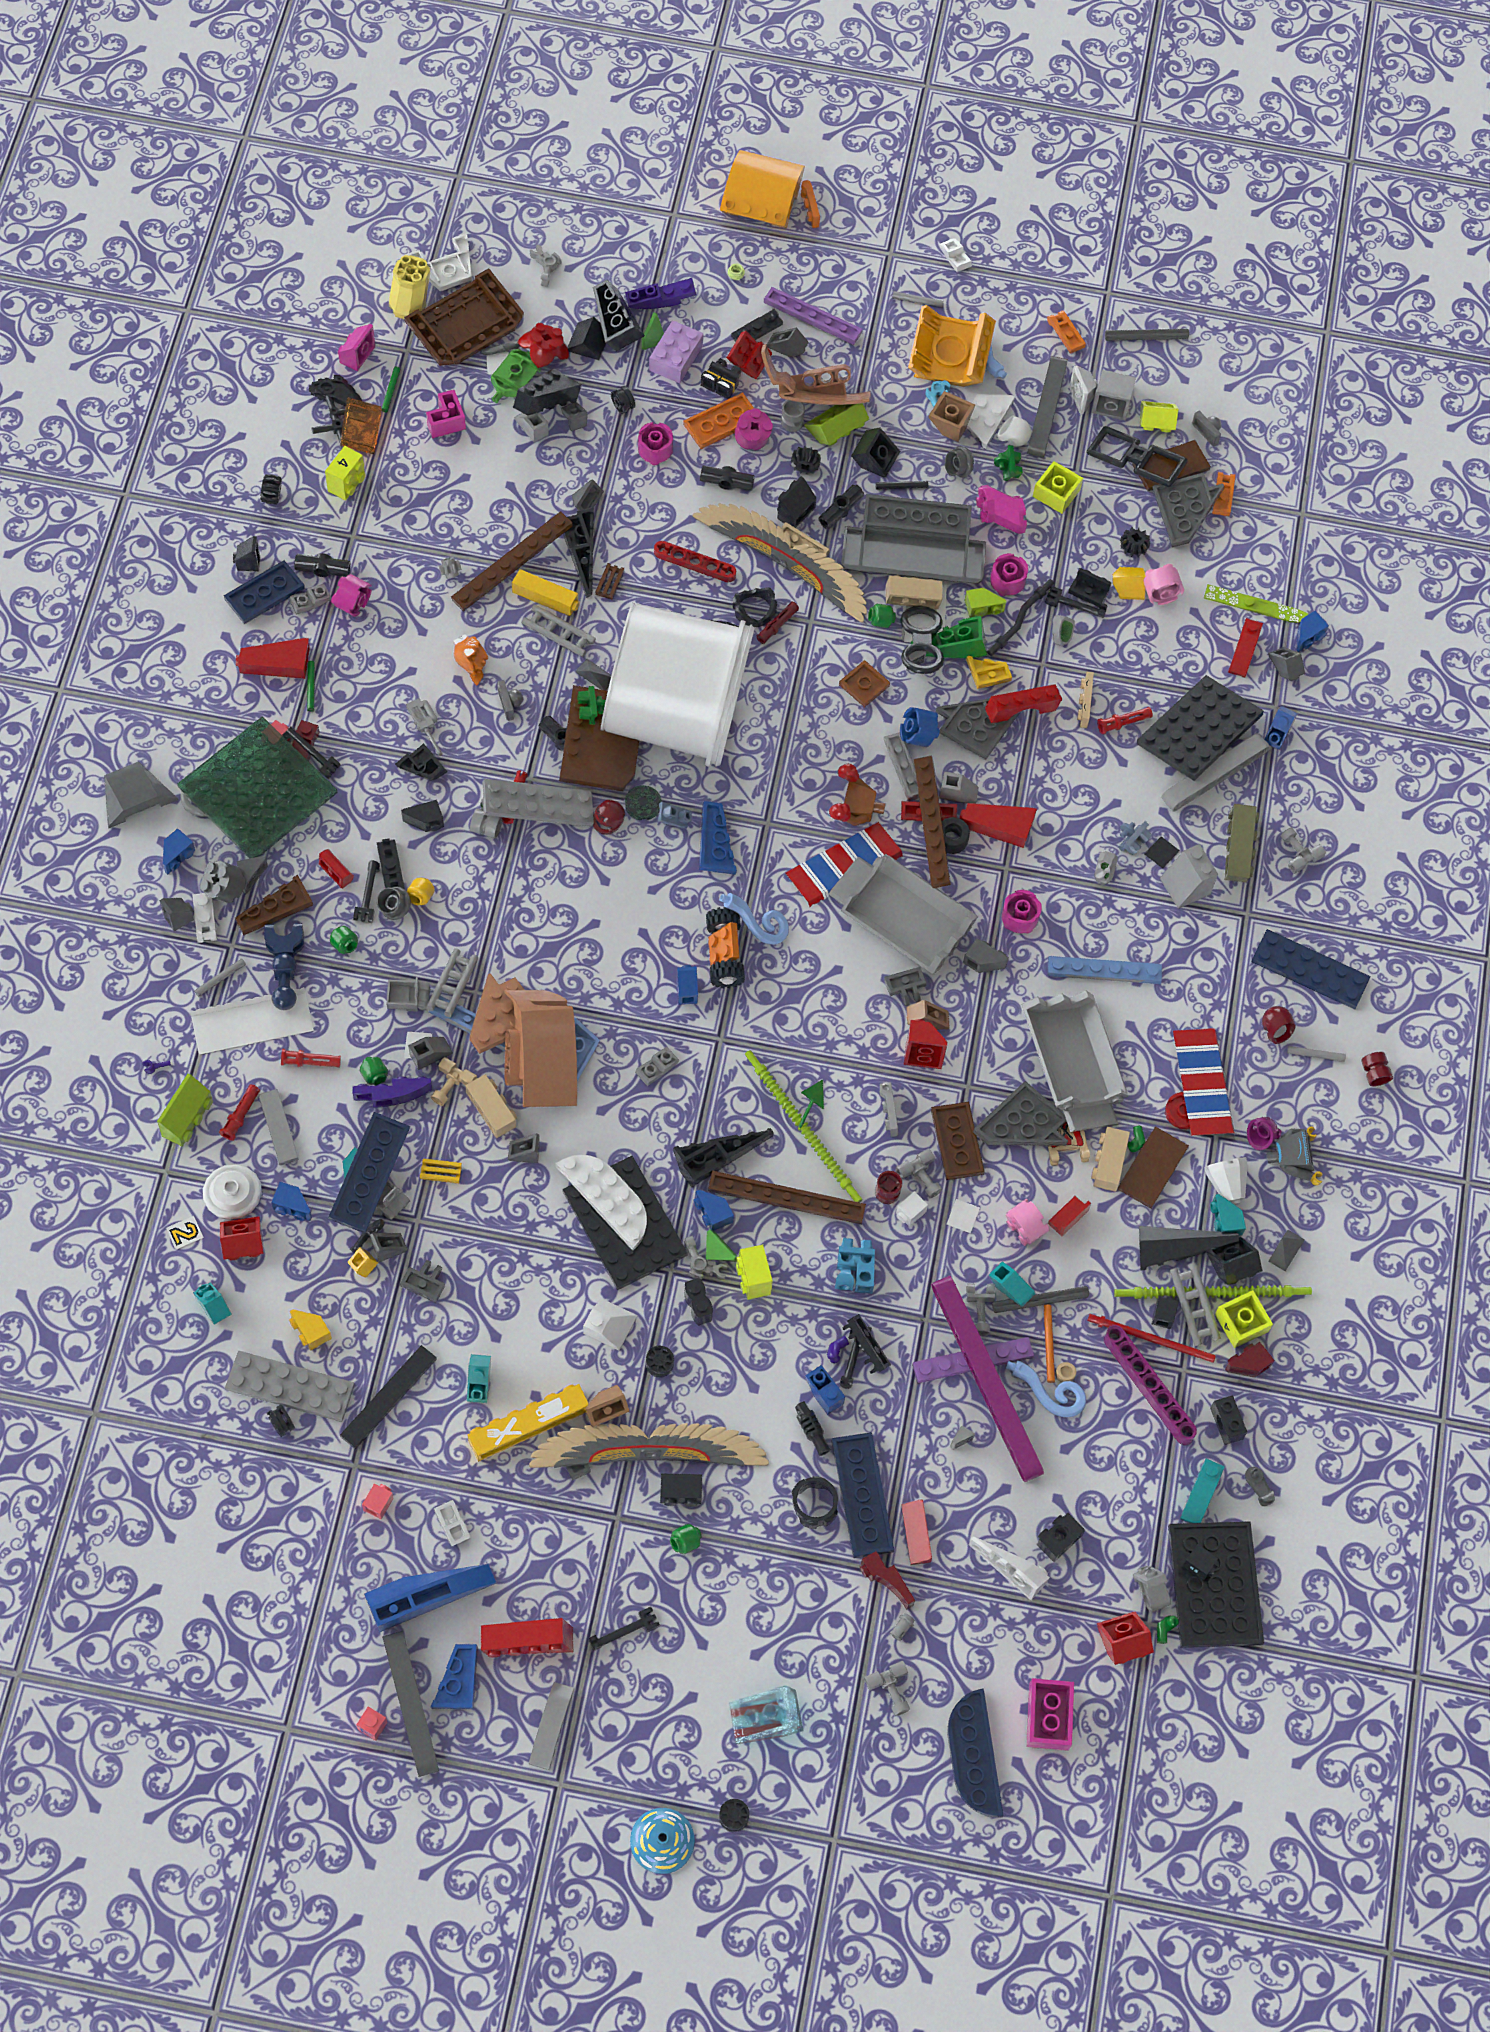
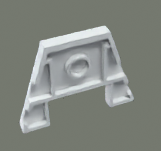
[405,233,472,292]

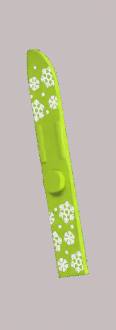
[1204,584,1308,623]

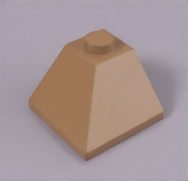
[928,391,975,442]

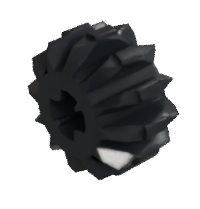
[791,446,821,474]
[260,474,282,504]
[1120,527,1150,558]

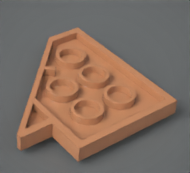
[469,973,524,1054]

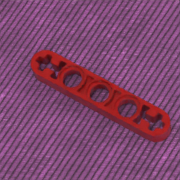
[654,541,737,582]

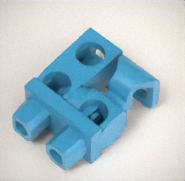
[835,1238,875,1294]

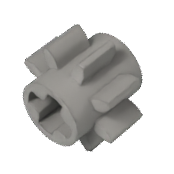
[439,557,462,579]

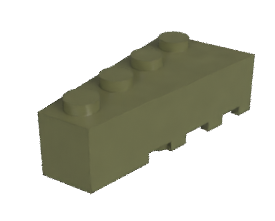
[1224,804,1259,883]

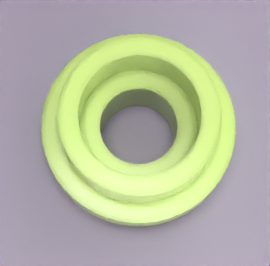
[728,263,745,280]

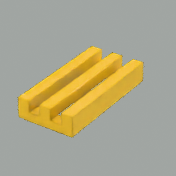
[420,1159,462,1184]

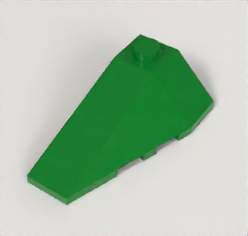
[911,616,987,659]

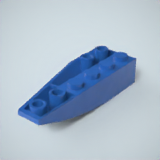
[364,1564,496,1633]

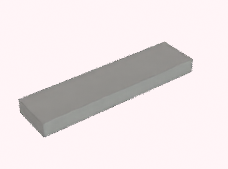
[883,732,919,801]
[258,1089,299,1165]

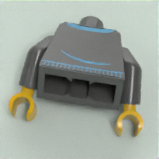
[1266,1126,1323,1185]

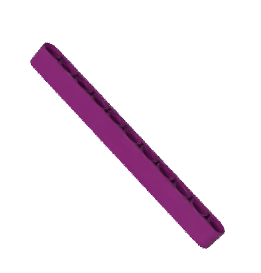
[931,1276,1044,1482]

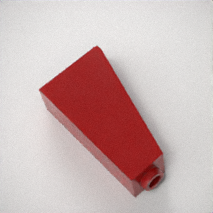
[235,638,310,679]
[959,803,1037,848]

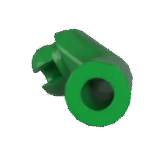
[1127,1125,1146,1152]
[1157,1615,1179,1644]

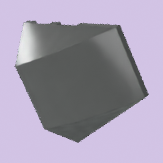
[104,761,178,829]

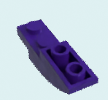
[625,278,697,309]
[352,1076,432,1108]

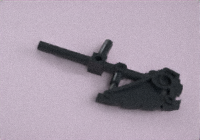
[309,375,368,449]

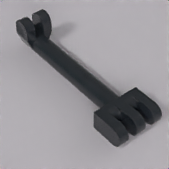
[1045,586,1108,618]
[282,726,341,779]
[353,860,380,923]
[840,1326,872,1389]
[589,1607,660,1651]

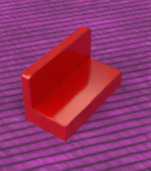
[1048,1196,1091,1236]

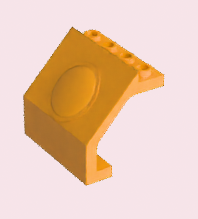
[908,305,996,387]

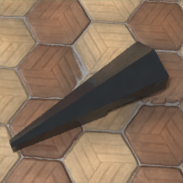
[563,507,594,598]
[673,1128,774,1188]
[1139,1226,1239,1271]

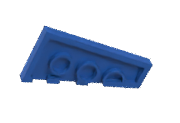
[699,801,737,875]

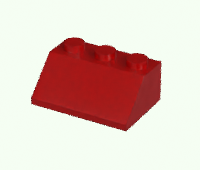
[903,1019,948,1069]

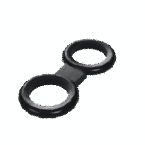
[900,606,944,674]

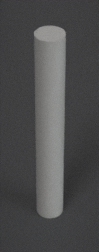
[892,291,944,308]
[194,958,246,997]
[1287,1046,1346,1062]

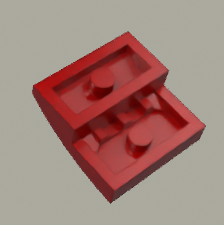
[726,331,772,379]

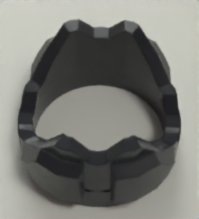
[732,587,777,627]
[792,1476,838,1529]

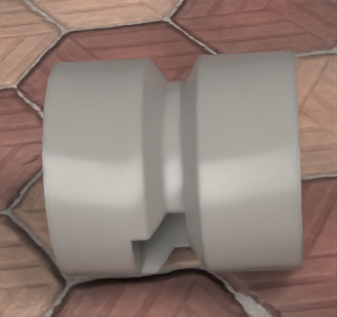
[781,400,805,432]
[470,808,503,839]

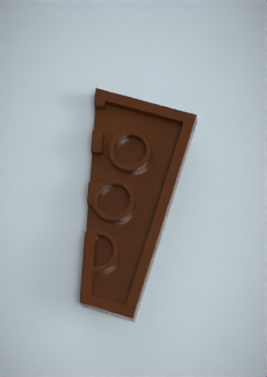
[235,874,313,936]

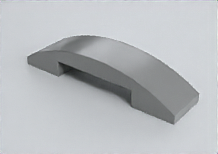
[529,1682,574,1770]

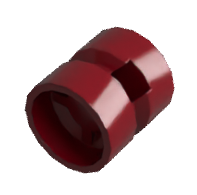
[1361,1052,1393,1087]
[875,1171,902,1204]

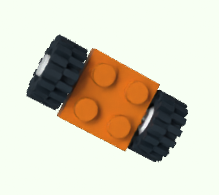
[706,907,745,988]

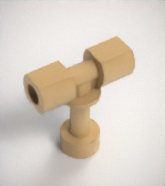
[431,1057,477,1106]

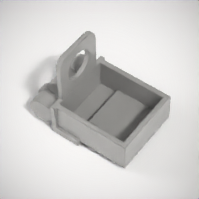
[386,977,431,1011]
[375,1180,410,1220]

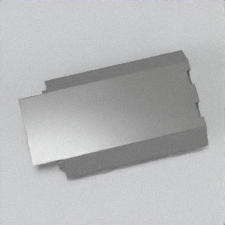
[829,854,978,974]
[1021,990,1129,1132]

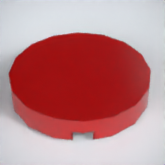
[1165,1092,1190,1130]

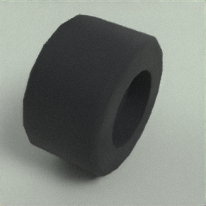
[942,817,970,854]

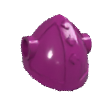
[1247,1117,1282,1150]

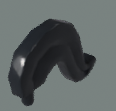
[350,1219,385,1253]

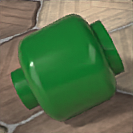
[868,603,896,628]
[330,926,358,954]
[359,1057,388,1086]
[670,1524,702,1554]

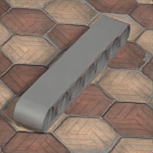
[1161,733,1271,812]

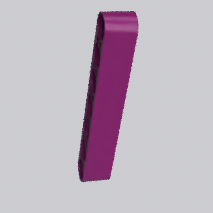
[1104,1325,1197,1445]

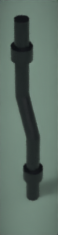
[987,579,1054,656]

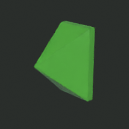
[642,312,664,350]
[706,1229,738,1262]

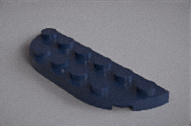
[947,1688,1004,1817]

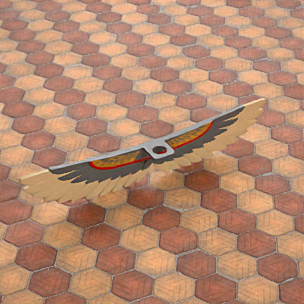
[693,503,867,623]
[529,1423,769,1468]

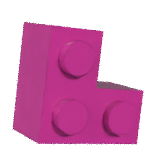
[426,389,466,438]

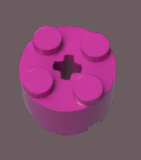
[735,408,773,450]
[638,422,673,465]
[990,553,1028,596]
[331,574,372,617]
[1002,890,1042,933]

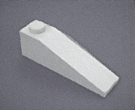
[969,1537,1050,1600]

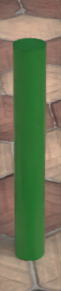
[381,366,401,413]
[307,661,315,712]

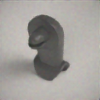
[1245,1467,1275,1506]

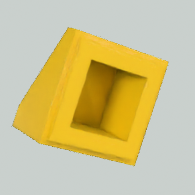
[348,1247,378,1278]

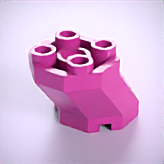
[976,485,1027,534]

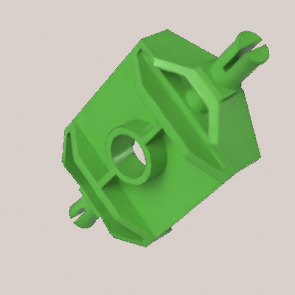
[491,349,541,403]

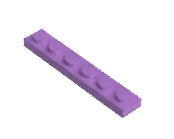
[764,287,862,345]
[912,1337,1034,1383]

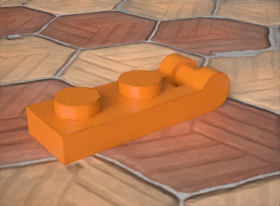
[801,180,820,228]
[1047,311,1086,354]
[1212,472,1236,516]

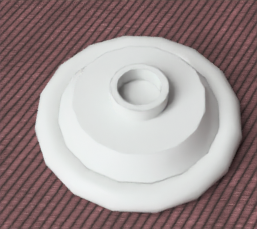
[203,1164,262,1220]

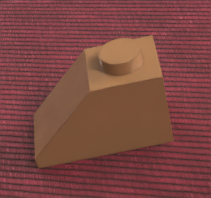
[907,1000,950,1030]
[585,1385,630,1427]

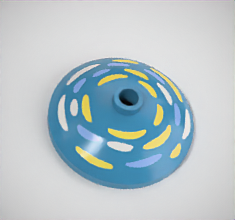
[630,1808,695,1874]

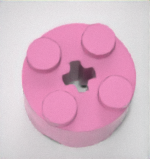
[1143,564,1184,605]
[1006,1199,1049,1246]

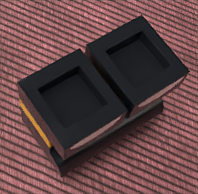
[701,358,741,399]

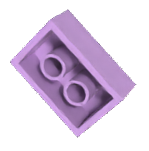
[649,320,703,383]

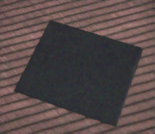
[1144,836,1180,868]

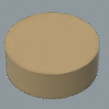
[1056,1362,1076,1382]

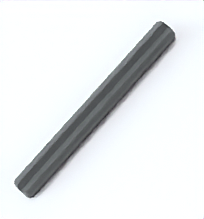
[1105,329,1189,341]
[992,1286,1089,1313]

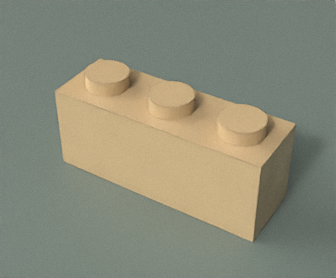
[886,575,942,609]
[465,1074,517,1139]
[1091,1127,1130,1192]

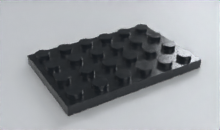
[1137,675,1264,781]
[562,1156,688,1290]
[1168,1521,1264,1648]

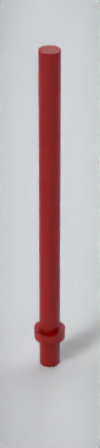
[1087,1313,1216,1363]

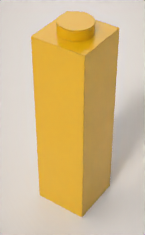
[512,569,580,616]

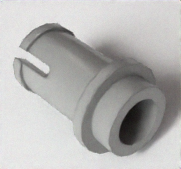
[890,1613,915,1641]

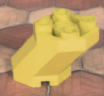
[389,255,430,319]

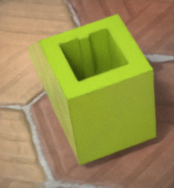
[964,588,1006,618]

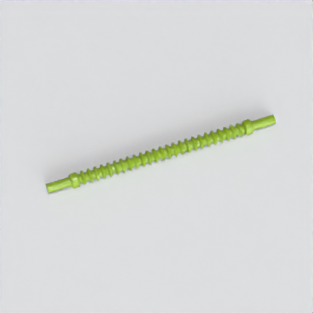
[745,1050,863,1202]
[1114,1285,1312,1299]

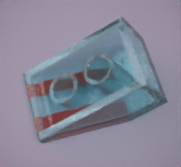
[729,1685,803,1744]

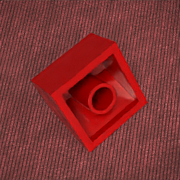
[220,1216,264,1260]
[1097,1611,1154,1665]

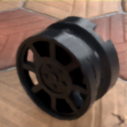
[611,386,636,414]
[646,1345,674,1378]
[266,1404,295,1437]
[719,1799,749,1832]

